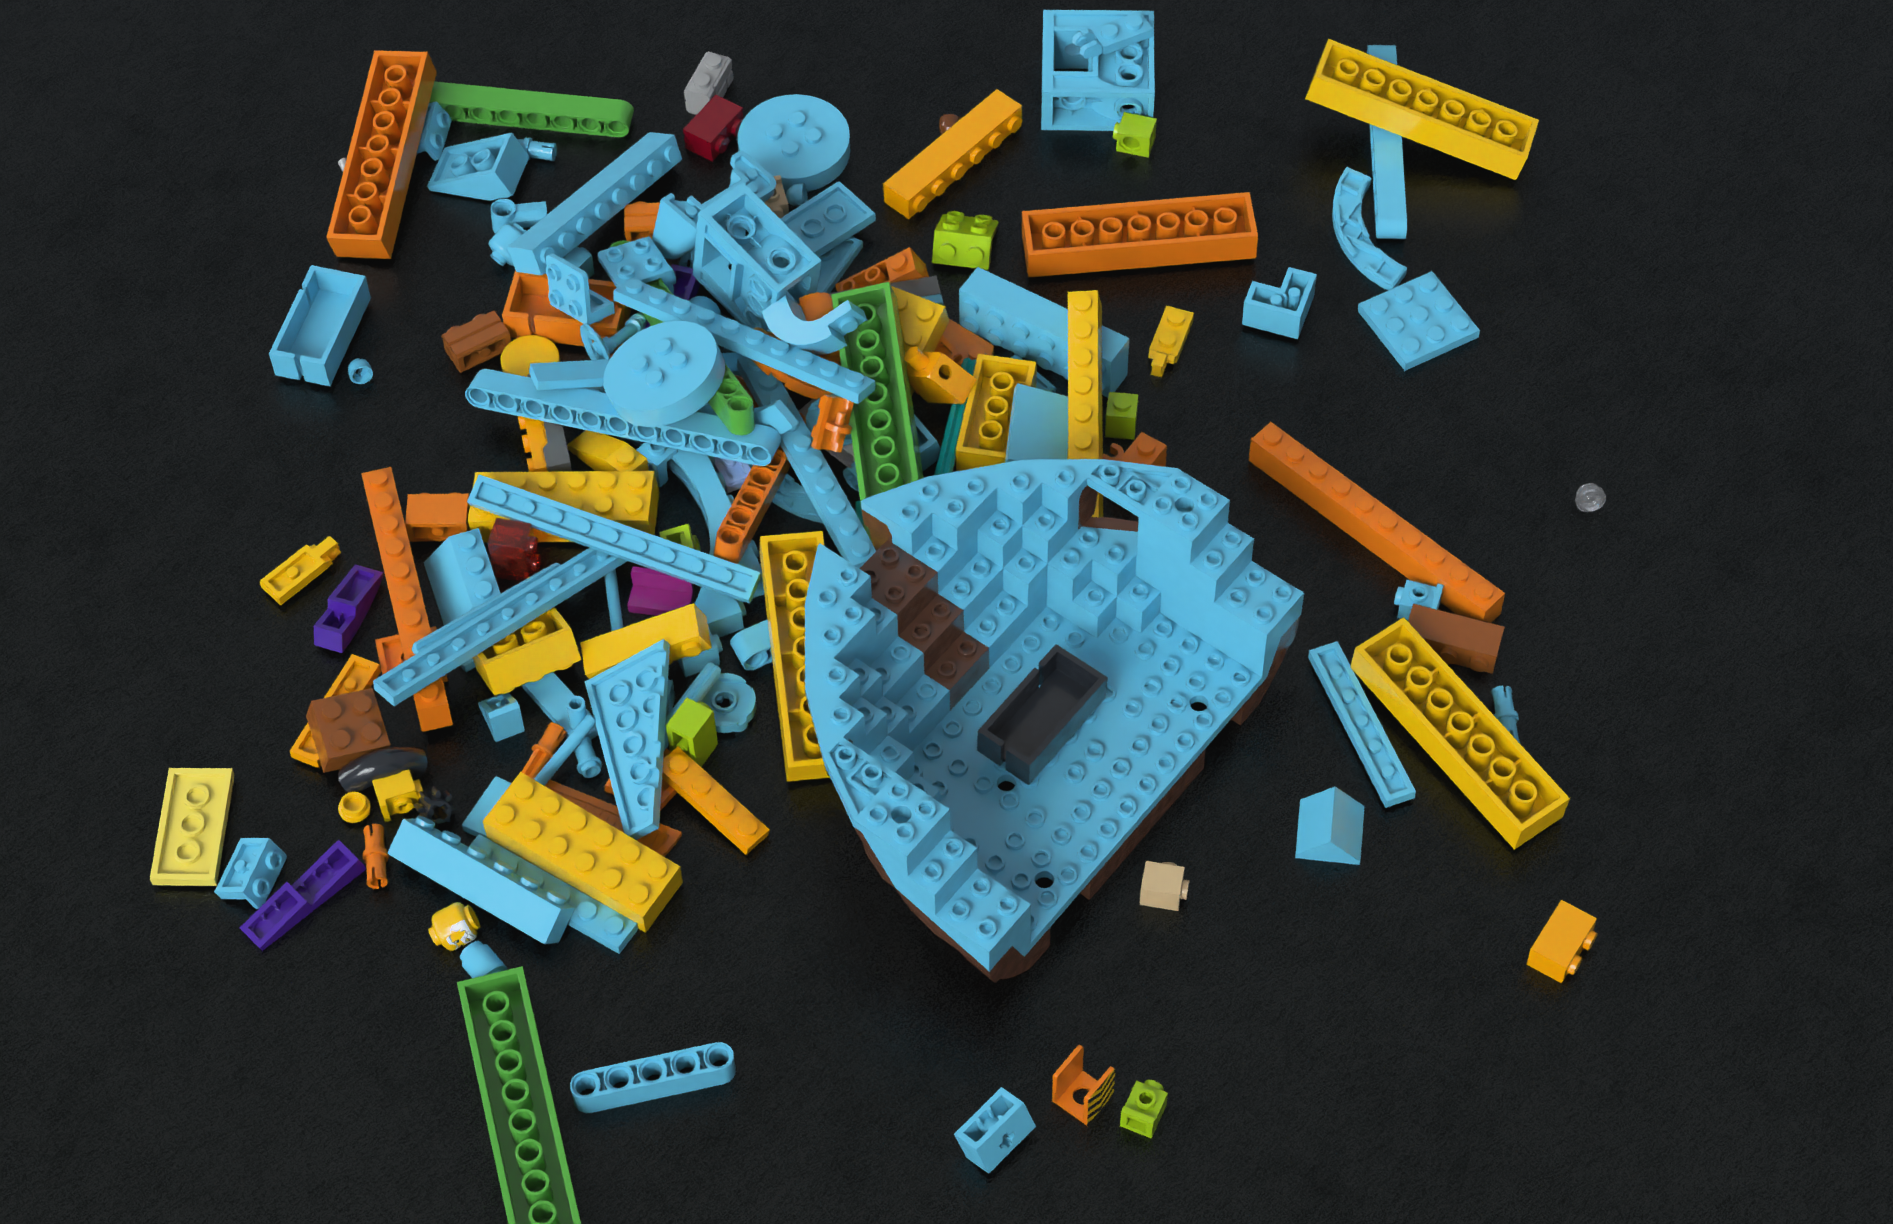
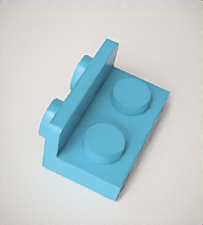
[417,101,452,161]
[215,838,287,909]

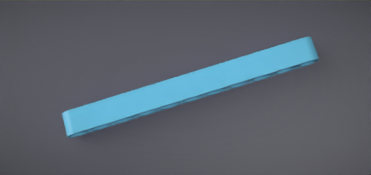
[465,369,782,466]

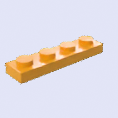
[290,654,381,768]
[662,747,770,855]

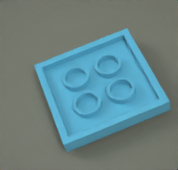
[1358,271,1480,371]

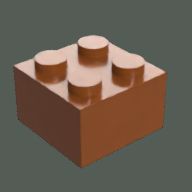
[306,688,390,773]

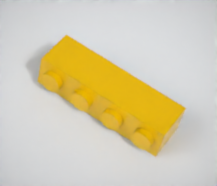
[580,603,712,679]

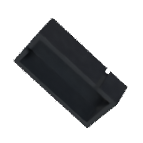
[977,644,1108,785]

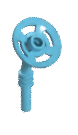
[580,312,647,360]

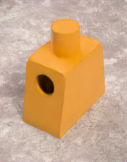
[904,346,977,404]

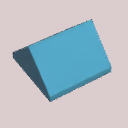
[1295,787,1364,865]

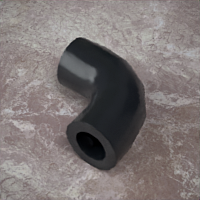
[338,746,428,793]

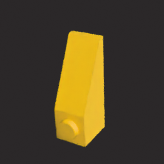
[567,430,649,471]

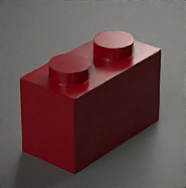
[683,94,744,162]

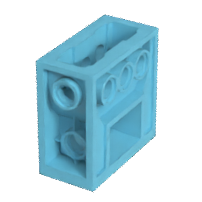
[1041,10,1155,131]
[693,182,822,333]

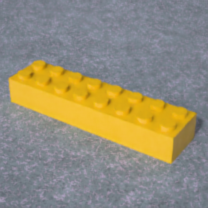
[1305,39,1539,180]
[759,531,830,782]
[1350,617,1570,850]

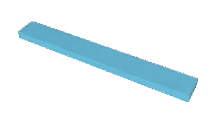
[529,352,746,390]

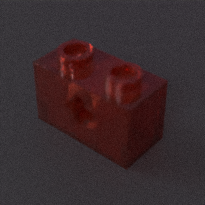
[488,518,541,582]

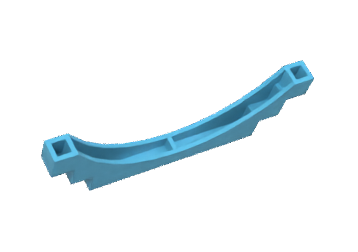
[583,387,764,677]

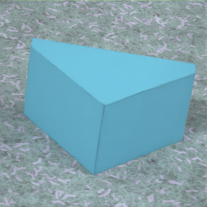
[478,693,525,742]

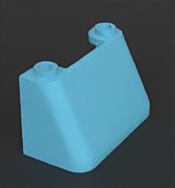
[652,150,776,259]

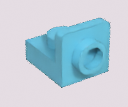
[636,442,678,487]

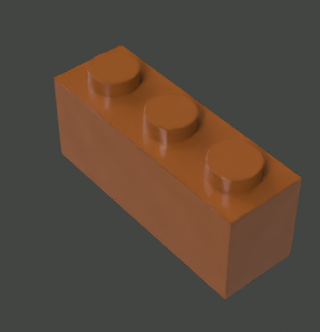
[1408,604,1505,674]

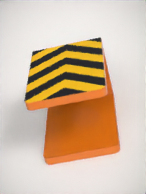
[1052,1044,1115,1125]

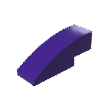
[314,564,383,653]

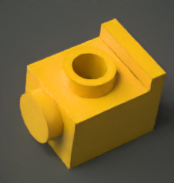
[372,769,423,823]

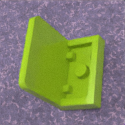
[932,211,998,270]

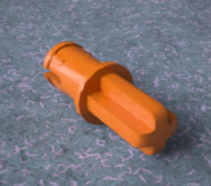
[522,722,567,779]

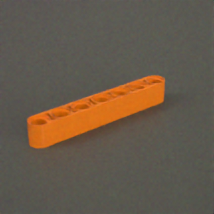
[714,412,806,564]

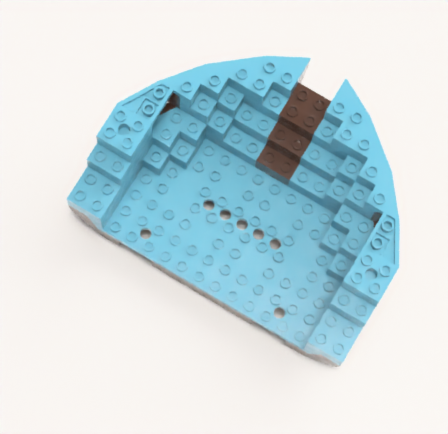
[805,459,1304,983]

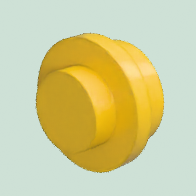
[338,792,371,823]

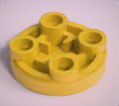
[501,335,560,376]

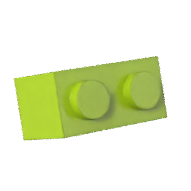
[666,697,718,767]

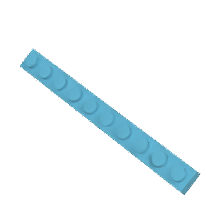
[613,278,875,404]
[737,357,876,568]
[467,474,762,604]
[373,548,627,706]

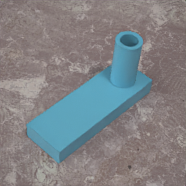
[522,672,598,740]

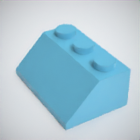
[424,528,501,625]

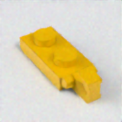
[1148,306,1194,378]
[259,536,341,605]

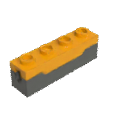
[518,374,572,472]

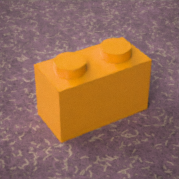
[1527,900,1598,983]

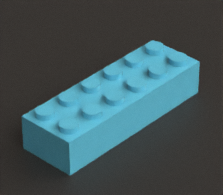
[959,267,1129,398]

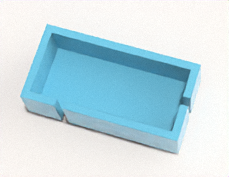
[269,265,371,386]

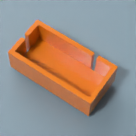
[502,270,631,347]

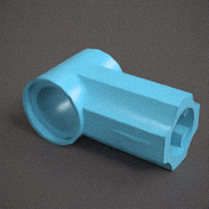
[491,199,547,234]

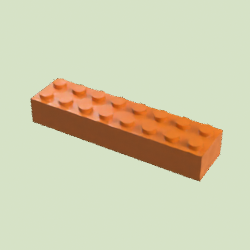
[326,50,437,259]
[1022,192,1258,278]

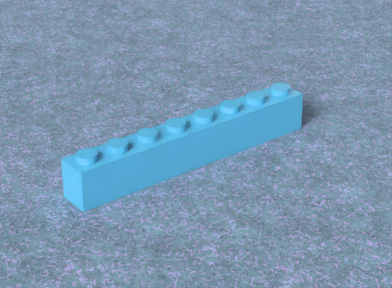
[507,132,682,275]

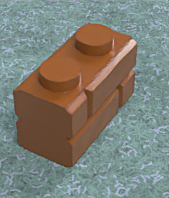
[442,311,511,373]

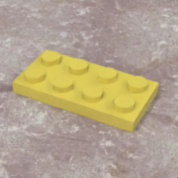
[150,768,235,886]

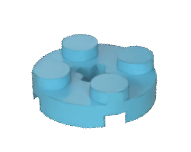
[701,673,756,733]

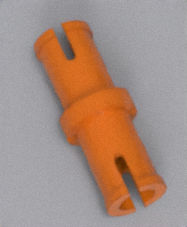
[362,824,389,889]

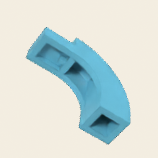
[762,296,867,355]

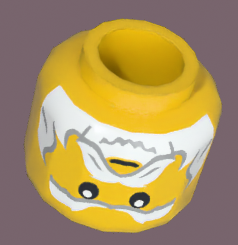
[428,902,480,951]

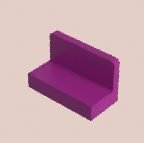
[628,567,695,616]

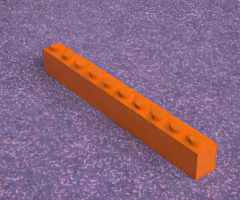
[1249,422,1505,623]
[361,467,453,732]

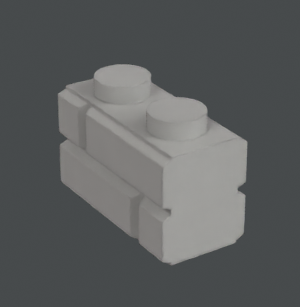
[684,51,733,115]

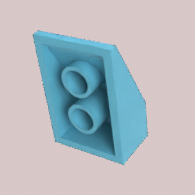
[427,133,530,201]

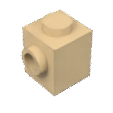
[1140,861,1190,911]

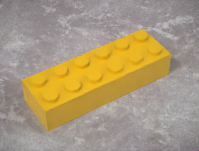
[467,471,660,542]
[483,772,683,933]

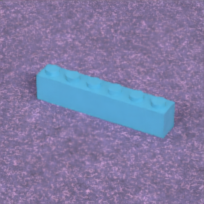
[387,816,575,944]

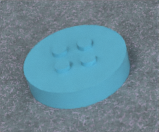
[738,94,850,193]
[603,321,725,427]

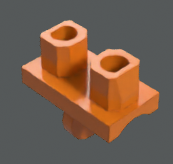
[811,394,854,453]

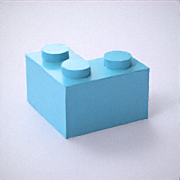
[1242,267,1317,339]

